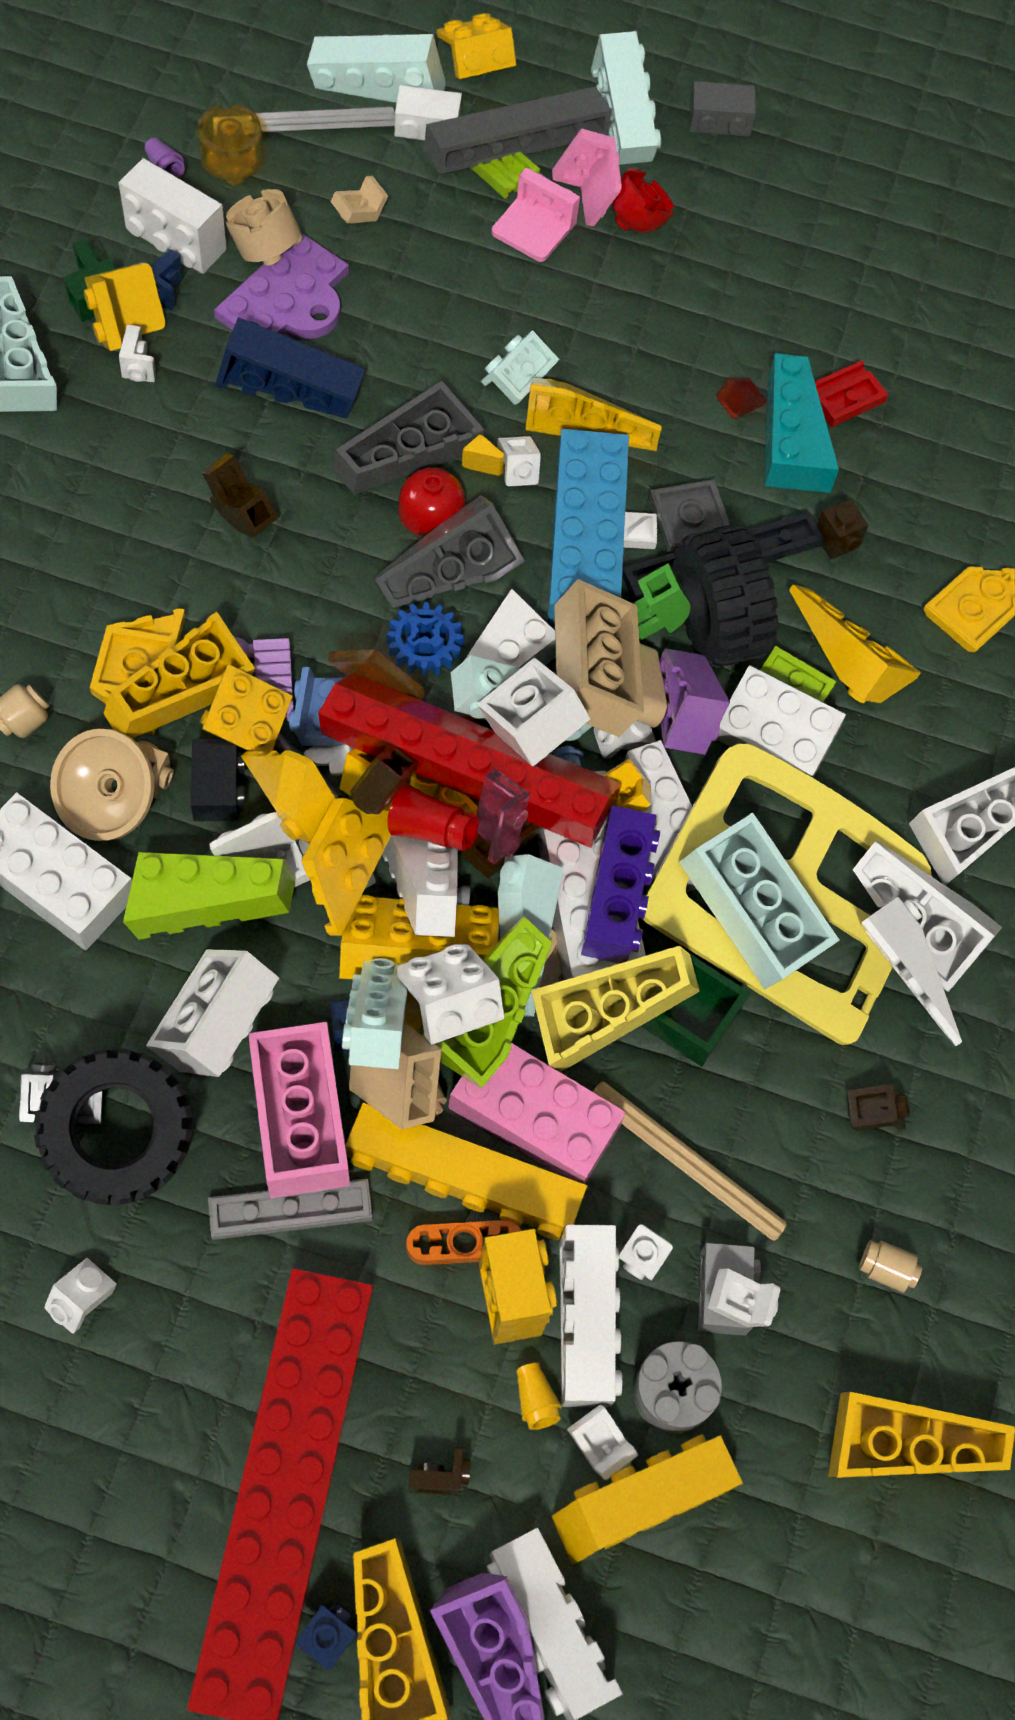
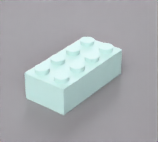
[679,813,839,990]

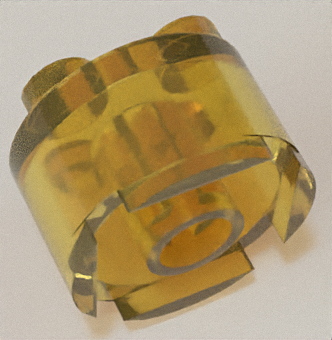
[198,104,264,185]

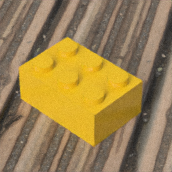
[479,1229,556,1345]

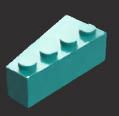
[764,353,839,493]

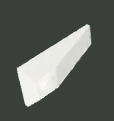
[853,840,1002,992]
[861,897,962,1046]

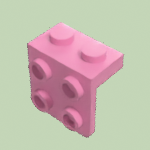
[552,129,621,227]
[492,167,580,262]

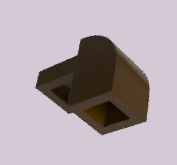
[201,453,279,537]

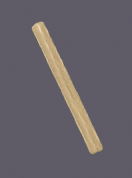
[592,1082,787,1241]

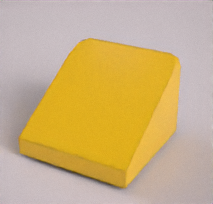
[462,434,504,476]

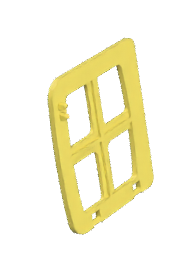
[643,744,932,1045]

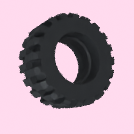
[673,524,778,668]
[34,1048,193,1205]

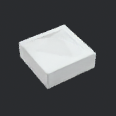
[624,512,657,549]

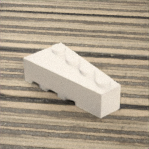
[382,835,458,937]
[559,1225,622,1407]
[487,1528,622,1720]

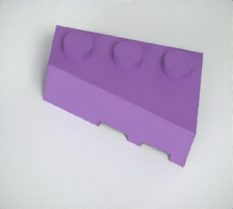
[659,648,730,755]

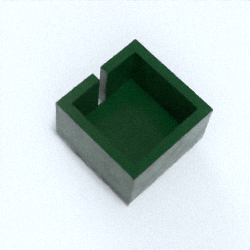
[641,953,750,1067]

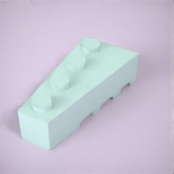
[591,31,661,165]
[307,34,446,103]
[0,276,57,412]

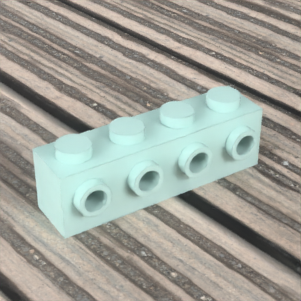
[451,655,592,741]
[342,958,408,1069]

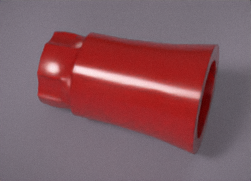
[387,785,479,851]

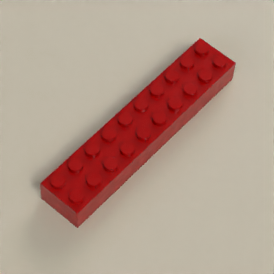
[187,1269,373,1720]

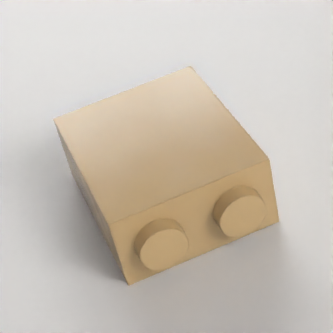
[349,1023,441,1129]

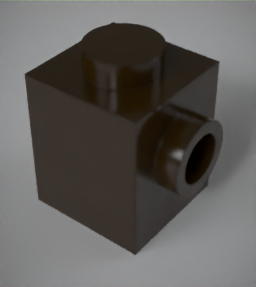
[817,499,869,560]

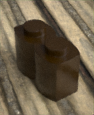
[350,745,418,814]

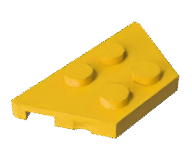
[90,608,186,735]
[301,798,391,936]

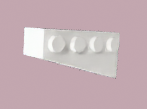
[625,740,696,895]
[909,767,1015,886]

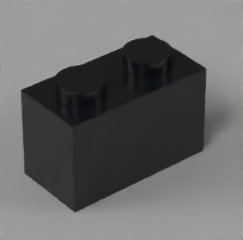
[191,739,246,821]

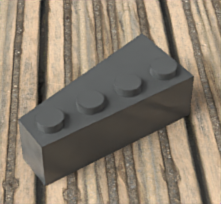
[333,381,485,495]

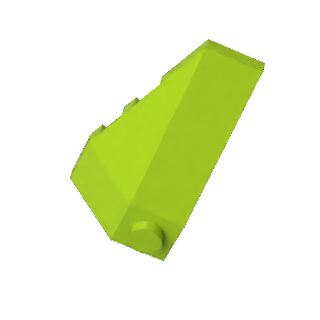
[417,917,553,1088]

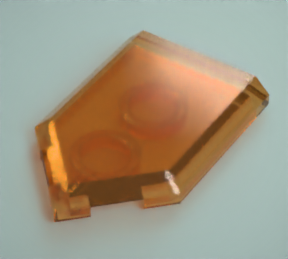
[328,649,425,701]

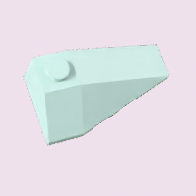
[498,855,564,1017]

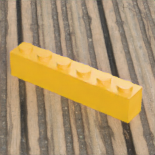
[345,1103,587,1240]

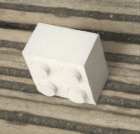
[477,657,591,767]

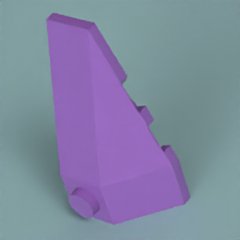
[430,1573,544,1720]

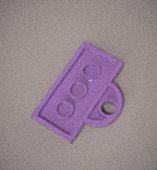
[214,233,349,339]

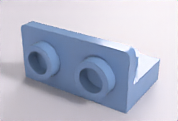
[289,667,344,746]

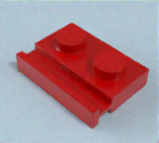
[815,360,888,427]

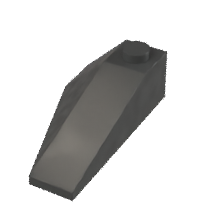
[374,496,525,608]

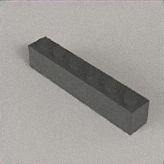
[424,86,612,174]

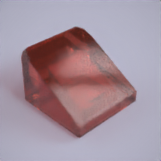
[716,378,767,419]

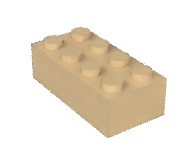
[554,579,644,737]

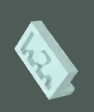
[481,330,559,405]

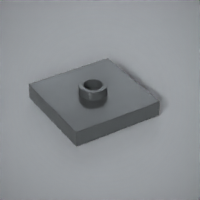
[649,479,730,553]

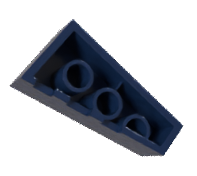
[215,317,365,418]

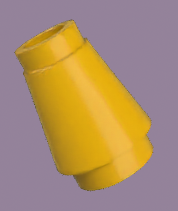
[516,1363,561,1430]

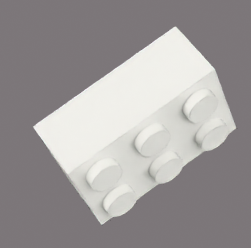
[118,158,227,274]
[716,665,846,778]
[146,949,279,1077]

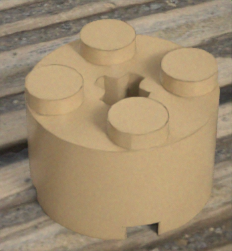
[226,189,303,265]

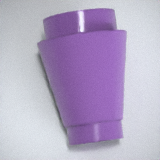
[144,138,185,179]

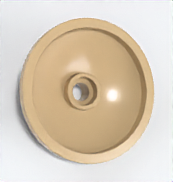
[50,729,154,841]

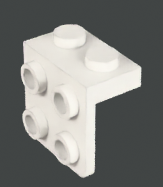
[209,812,310,887]
[397,944,504,1045]

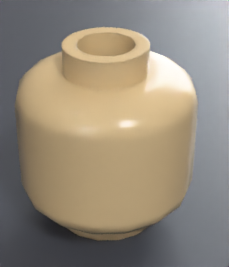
[0,684,49,738]

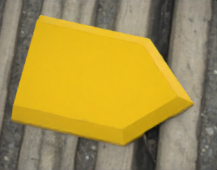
[923,566,1015,653]

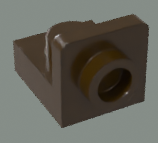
[847,1083,910,1131]
[408,1447,470,1496]

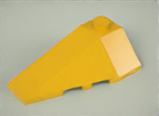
[789,584,921,703]

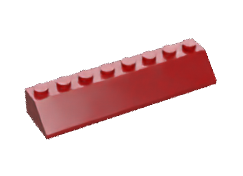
[318,673,622,848]

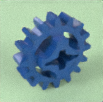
[387,602,464,677]

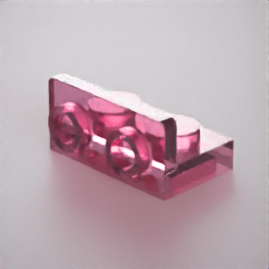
[476,769,530,864]

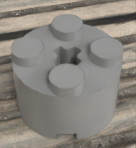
[633,1342,722,1434]

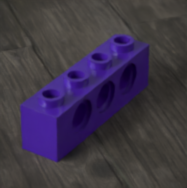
[581,805,660,964]

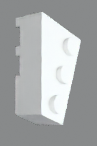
[464,589,556,668]

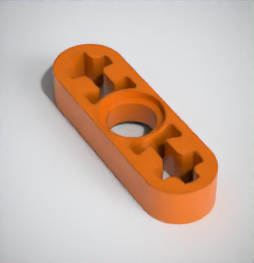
[406,1220,521,1265]

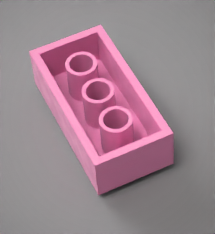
[248,1022,350,1199]
[448,1043,626,1184]

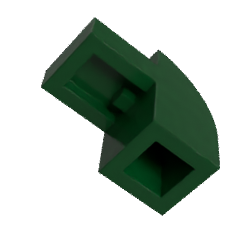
[63,239,115,322]

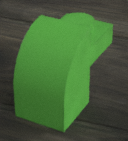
[633,563,690,641]

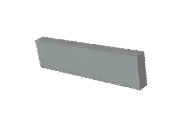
[208,1179,372,1240]

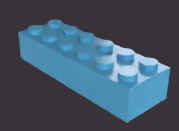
[547,429,629,626]

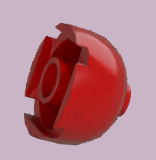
[612,167,674,234]
[398,468,466,536]

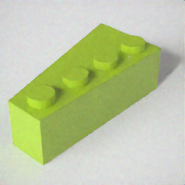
[123,852,296,940]

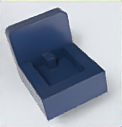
[296,1603,358,1670]

